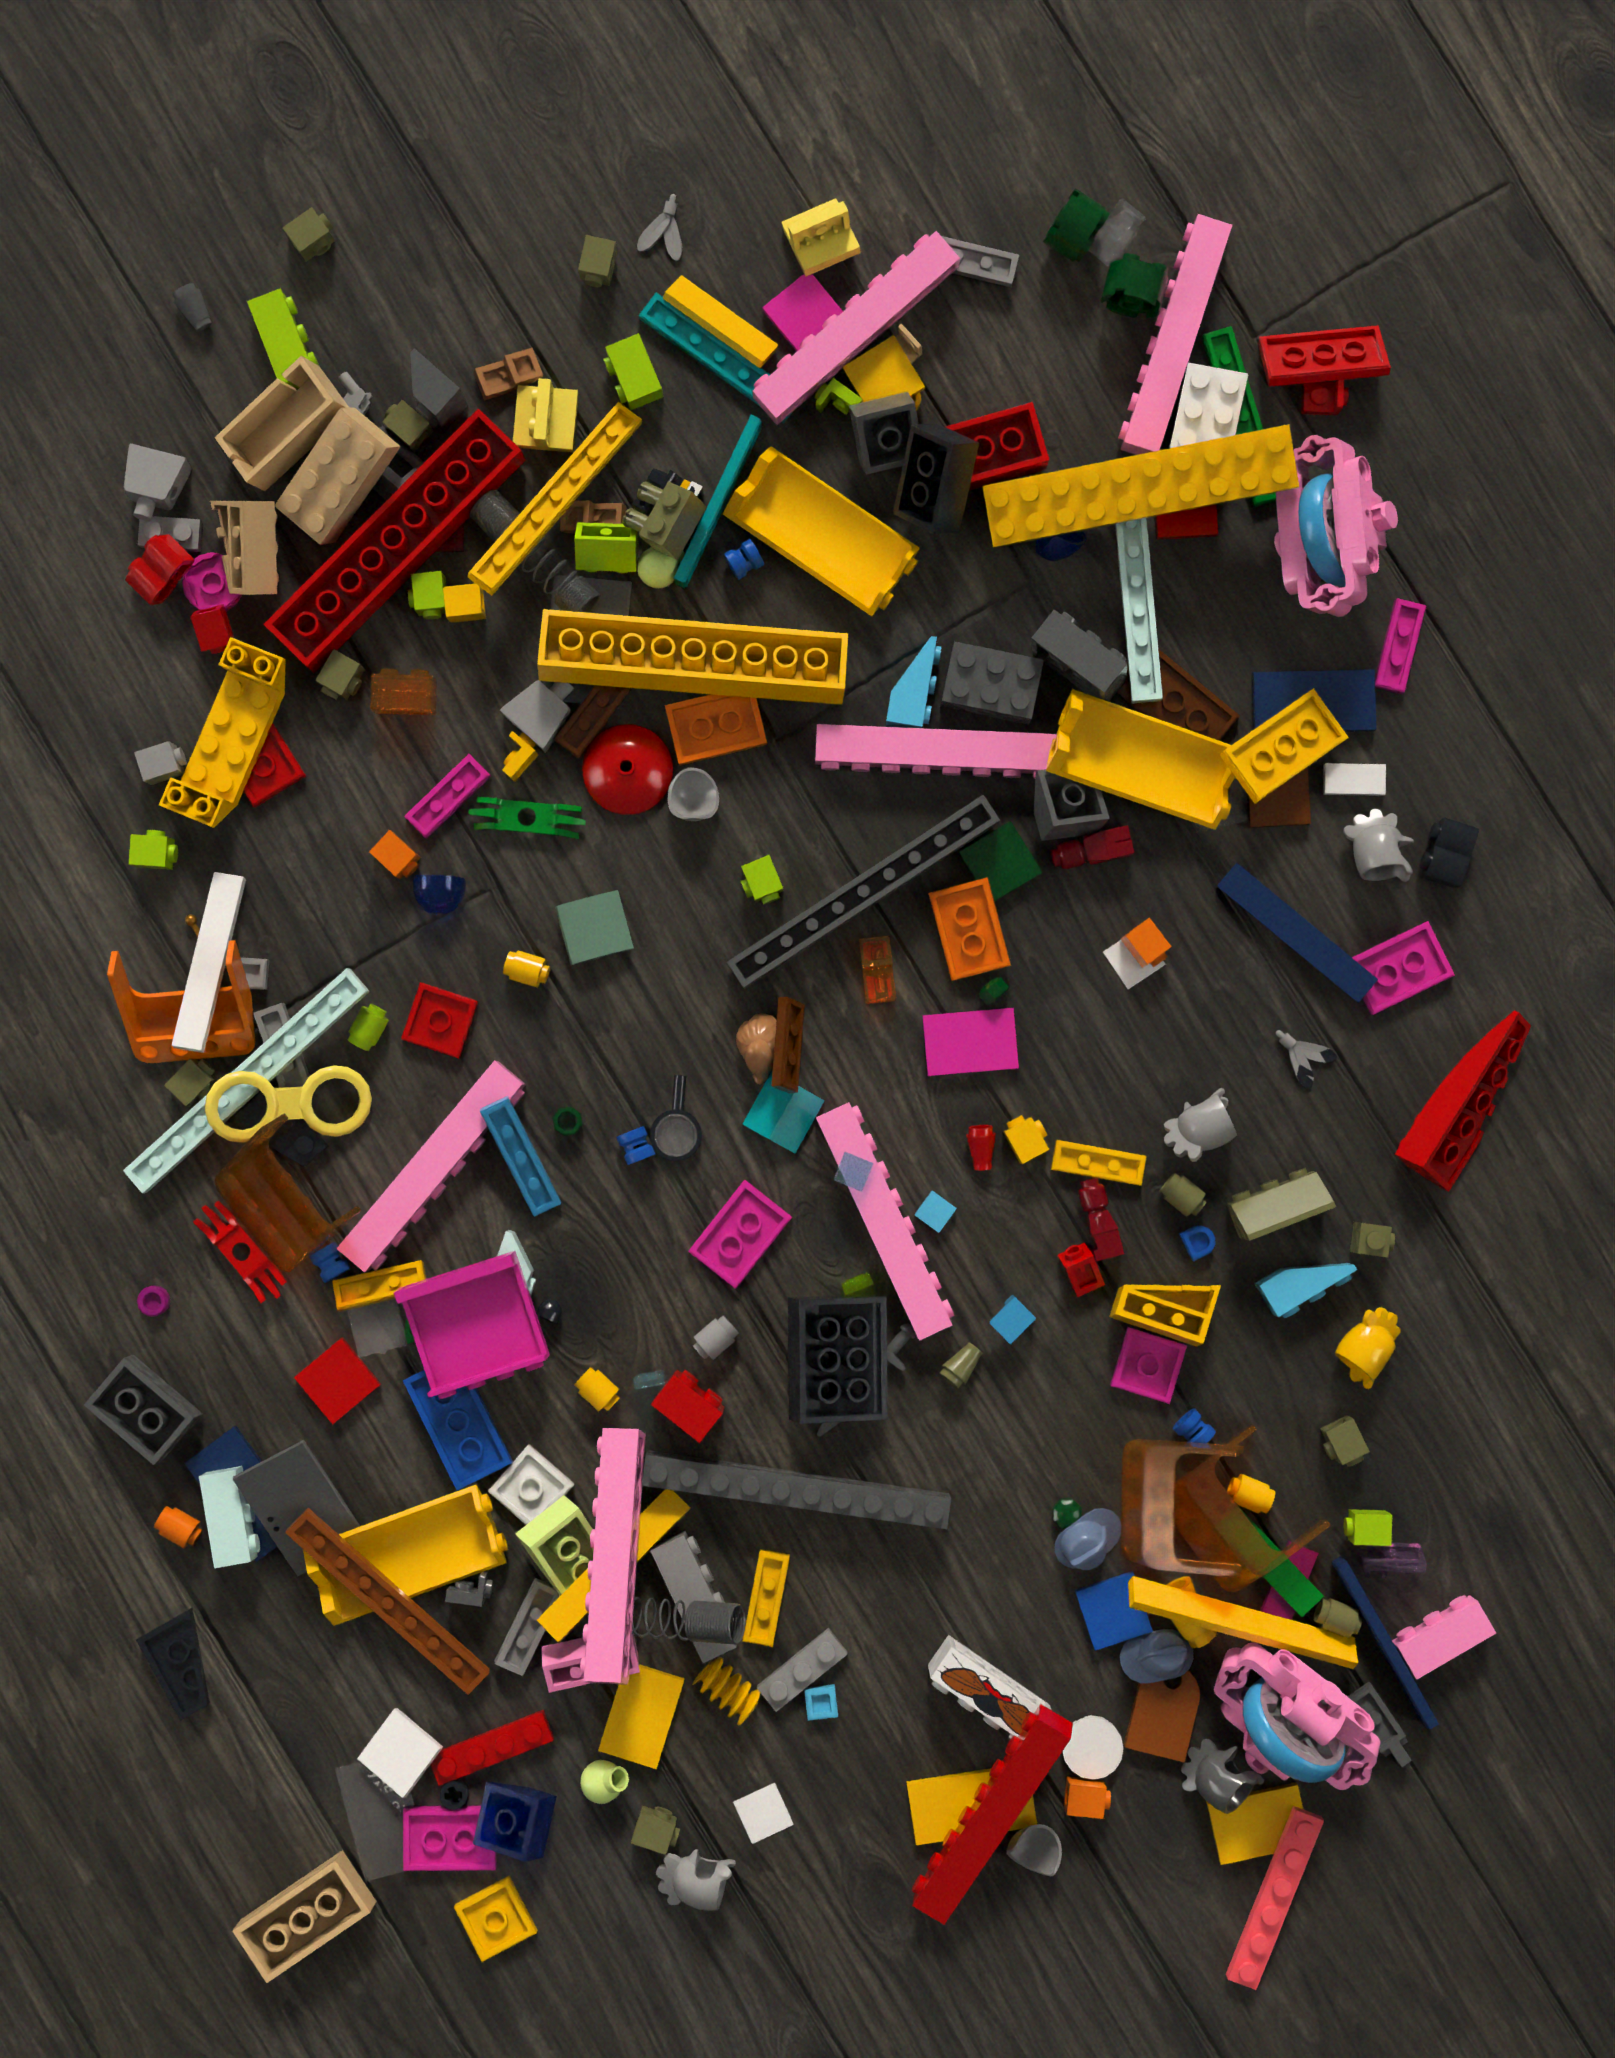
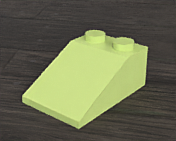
[516,1495,594,1596]

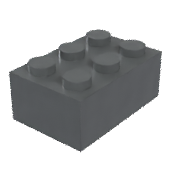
[1031,609,1127,702]
[940,641,1044,725]
[84,1354,203,1465]

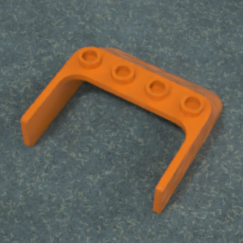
[107,940,255,1063]

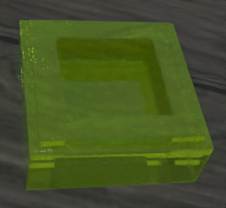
[841,1272,874,1295]

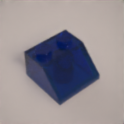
[473,1782,557,1862]

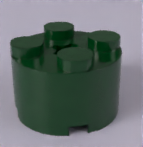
[1042,188,1110,262]
[1101,253,1168,319]

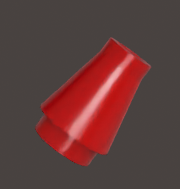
[966,1125,996,1171]

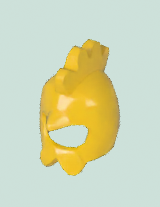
[1335,1307,1400,1389]

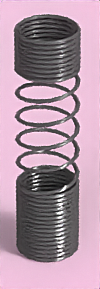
[469,489,601,613]
[632,1597,746,1645]

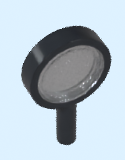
[650,1075,702,1161]

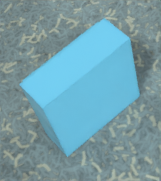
[914,1190,957,1233]
[804,1684,838,1721]

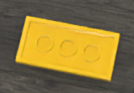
[1219,688,1349,804]
[906,1768,1037,1845]

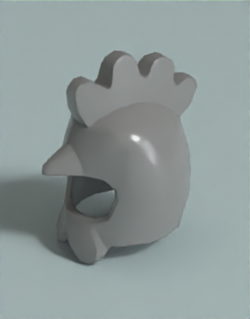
[1343,809,1414,882]
[1164,1088,1237,1162]
[656,1849,736,1911]

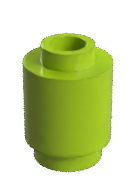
[347,1004,389,1051]

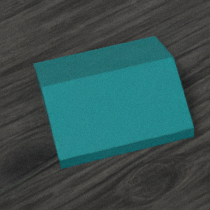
[743,1071,825,1153]

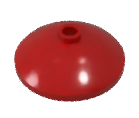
[582,724,673,815]

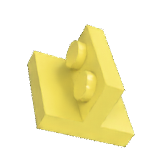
[781,199,861,277]
[513,378,579,453]

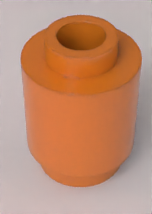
[154,1506,203,1549]

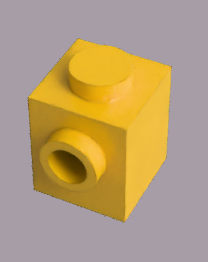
[1003,1115,1049,1164]

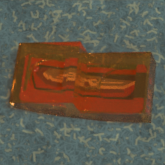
[859,936,896,1004]

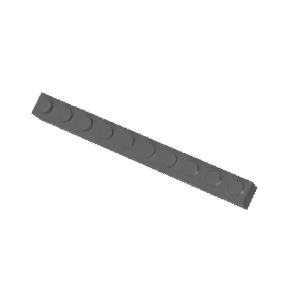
[727,795,1000,990]
[641,1450,951,1529]

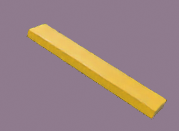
[537,1489,690,1643]

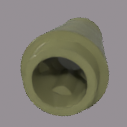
[939,1342,983,1389]

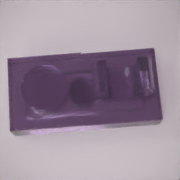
[1358,1543,1427,1578]

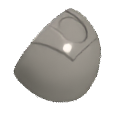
[668,768,719,821]
[1006,1824,1062,1876]

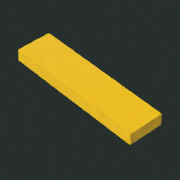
[663,275,778,368]

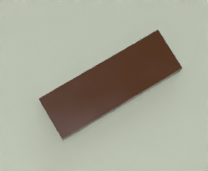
[554,685,633,759]
[771,997,805,1093]

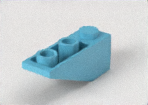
[885,636,941,728]
[1254,1263,1357,1318]

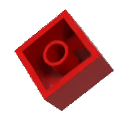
[651,1369,724,1443]

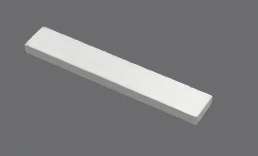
[171,872,246,1053]

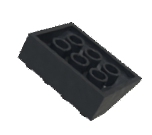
[788,1296,888,1424]

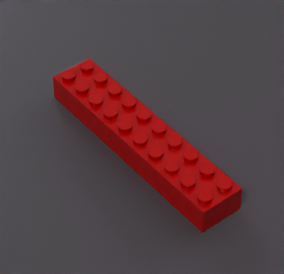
[264,408,526,673]

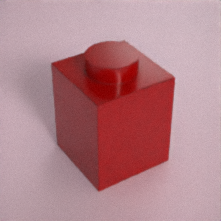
[190,604,235,654]

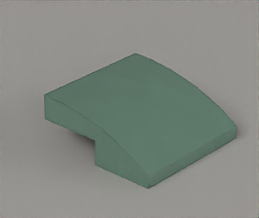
[555,890,634,965]

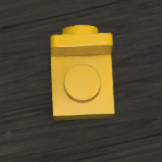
[502,731,538,782]

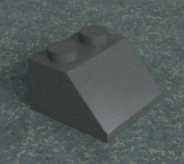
[410,348,468,432]
[1034,769,1110,841]

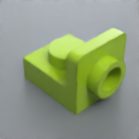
[814,378,863,414]

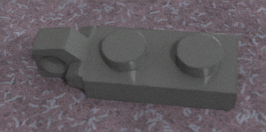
[1347,1682,1412,1767]

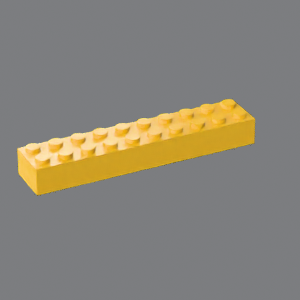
[983,424,1299,547]
[537,609,848,705]

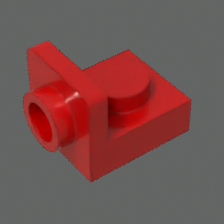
[1301,380,1349,416]
[1058,1243,1105,1297]

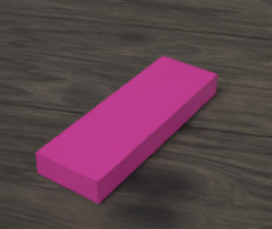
[1375,598,1426,694]
[404,754,491,839]

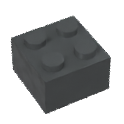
[849,392,918,475]

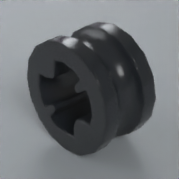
[440,1778,469,1810]

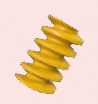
[692,1657,760,1726]

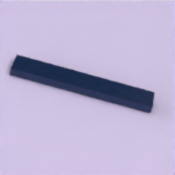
[1217,863,1378,1003]
[1331,1556,1439,1729]

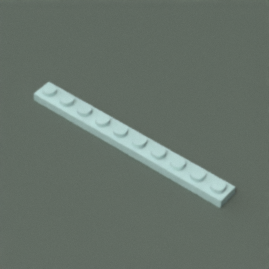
[123,968,370,1194]

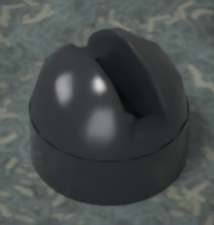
[536,1299,562,1324]

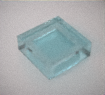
[833,1152,873,1192]
[633,1370,667,1390]

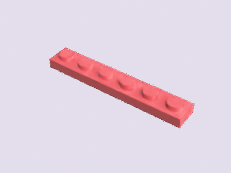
[1225,1806,1324,1990]

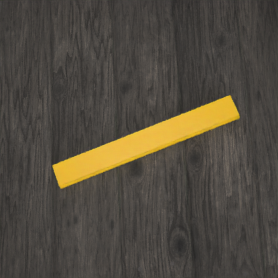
[468,402,642,596]
[1128,1576,1358,1669]

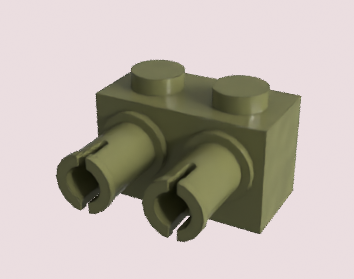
[622,481,707,560]

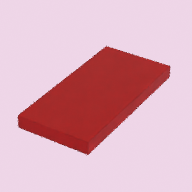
[1258,325,1391,386]

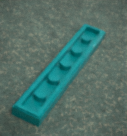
[638,292,792,424]
[674,414,762,589]

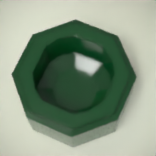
[979,978,1009,1005]
[553,1106,583,1136]
[1052,1498,1082,1529]

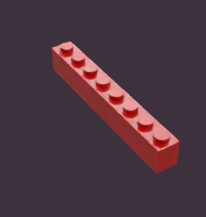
[912,1704,1073,1925]

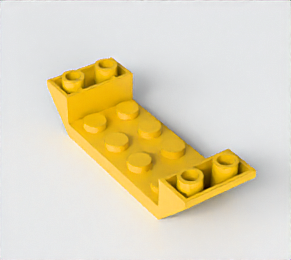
[159,637,286,828]

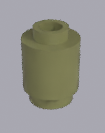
[1160,1172,1206,1217]
[1313,1598,1362,1638]

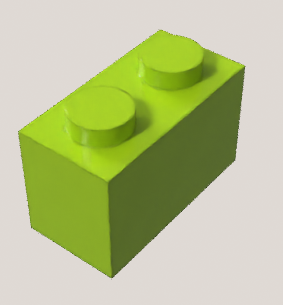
[603,333,664,411]
[574,522,639,573]

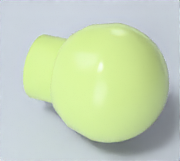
[637,547,685,588]
[580,1760,629,1804]

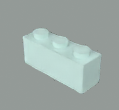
[199,1466,260,1568]

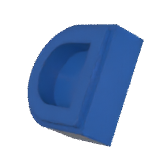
[1178,1226,1215,1261]

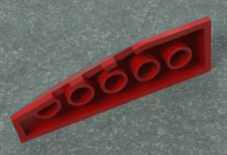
[1395,1010,1531,1192]

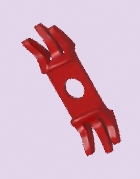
[193,1201,287,1304]

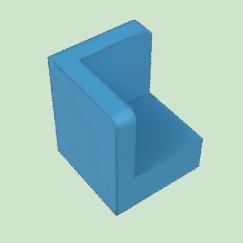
[990,1295,1036,1344]

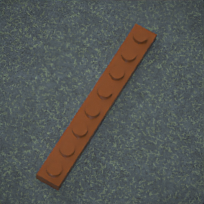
[285,1508,490,1695]

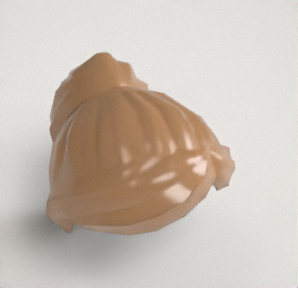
[736,1013,777,1085]

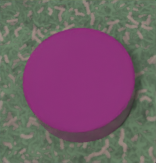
[137,1285,170,1317]

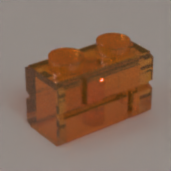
[370,668,437,715]

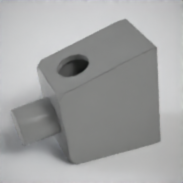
[124,443,192,521]
[500,680,574,753]

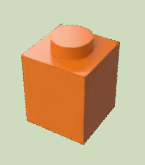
[369,830,421,880]
[1121,917,1172,968]
[1064,1776,1111,1819]

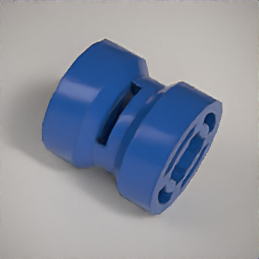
[724,539,765,580]
[616,1126,655,1165]
[309,1242,351,1283]
[1172,1408,1216,1452]

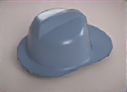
[1054,1508,1122,1570]
[1120,1629,1194,1683]

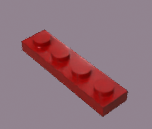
[430,1710,554,1786]

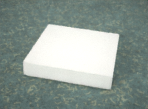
[488,1444,574,1525]
[357,1708,443,1798]

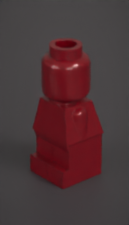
[1051,825,1135,869]
[1078,1178,1124,1261]

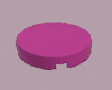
[182,552,243,612]

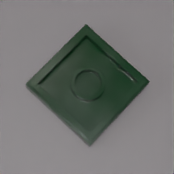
[959,821,1042,902]

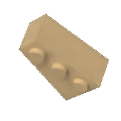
[210,501,279,595]

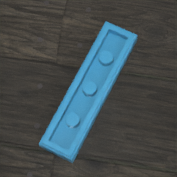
[480,1096,561,1217]

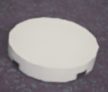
[1062,1715,1124,1780]

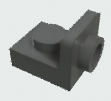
[445,1571,493,1607]

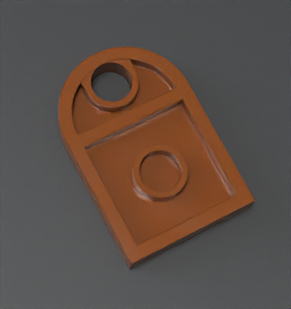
[1124,1670,1200,1763]

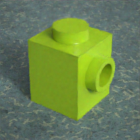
[408,571,446,620]
[128,830,178,870]
[741,855,784,905]
[1343,1509,1392,1546]

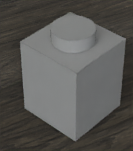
[134,741,187,785]

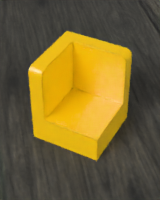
[443,583,486,623]

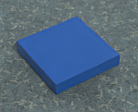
[1075,1571,1153,1651]

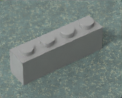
[651,1531,737,1663]

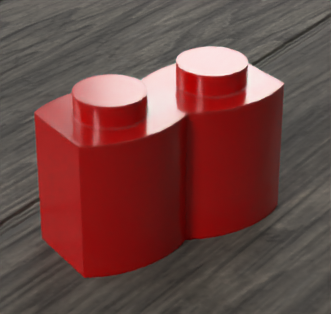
[125,534,195,606]

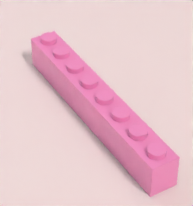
[1118,214,1232,455]
[752,231,960,425]
[815,724,1057,778]
[337,1060,526,1272]
[816,1102,955,1341]
[580,1428,646,1685]

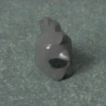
[1181,1739,1264,1814]

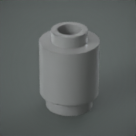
[693,1315,739,1360]

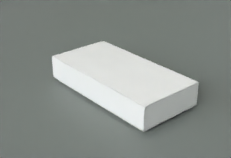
[1323,763,1386,796]

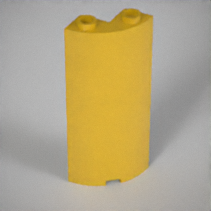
[723,446,920,616]
[1046,689,1236,830]
[303,1485,508,1626]

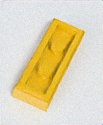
[1050,1140,1146,1186]
[332,1260,426,1312]
[743,1549,790,1647]

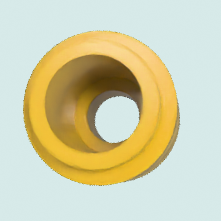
[503,950,550,988]
[574,1367,620,1412]
[1227,1474,1275,1514]

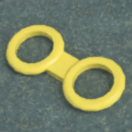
[205,1065,372,1143]

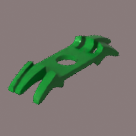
[468,797,586,839]

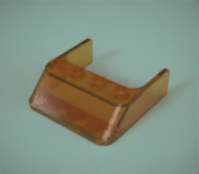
[215,1113,361,1273]
[1160,1424,1331,1592]
[1121,1439,1244,1577]

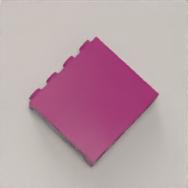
[394,1251,550,1399]

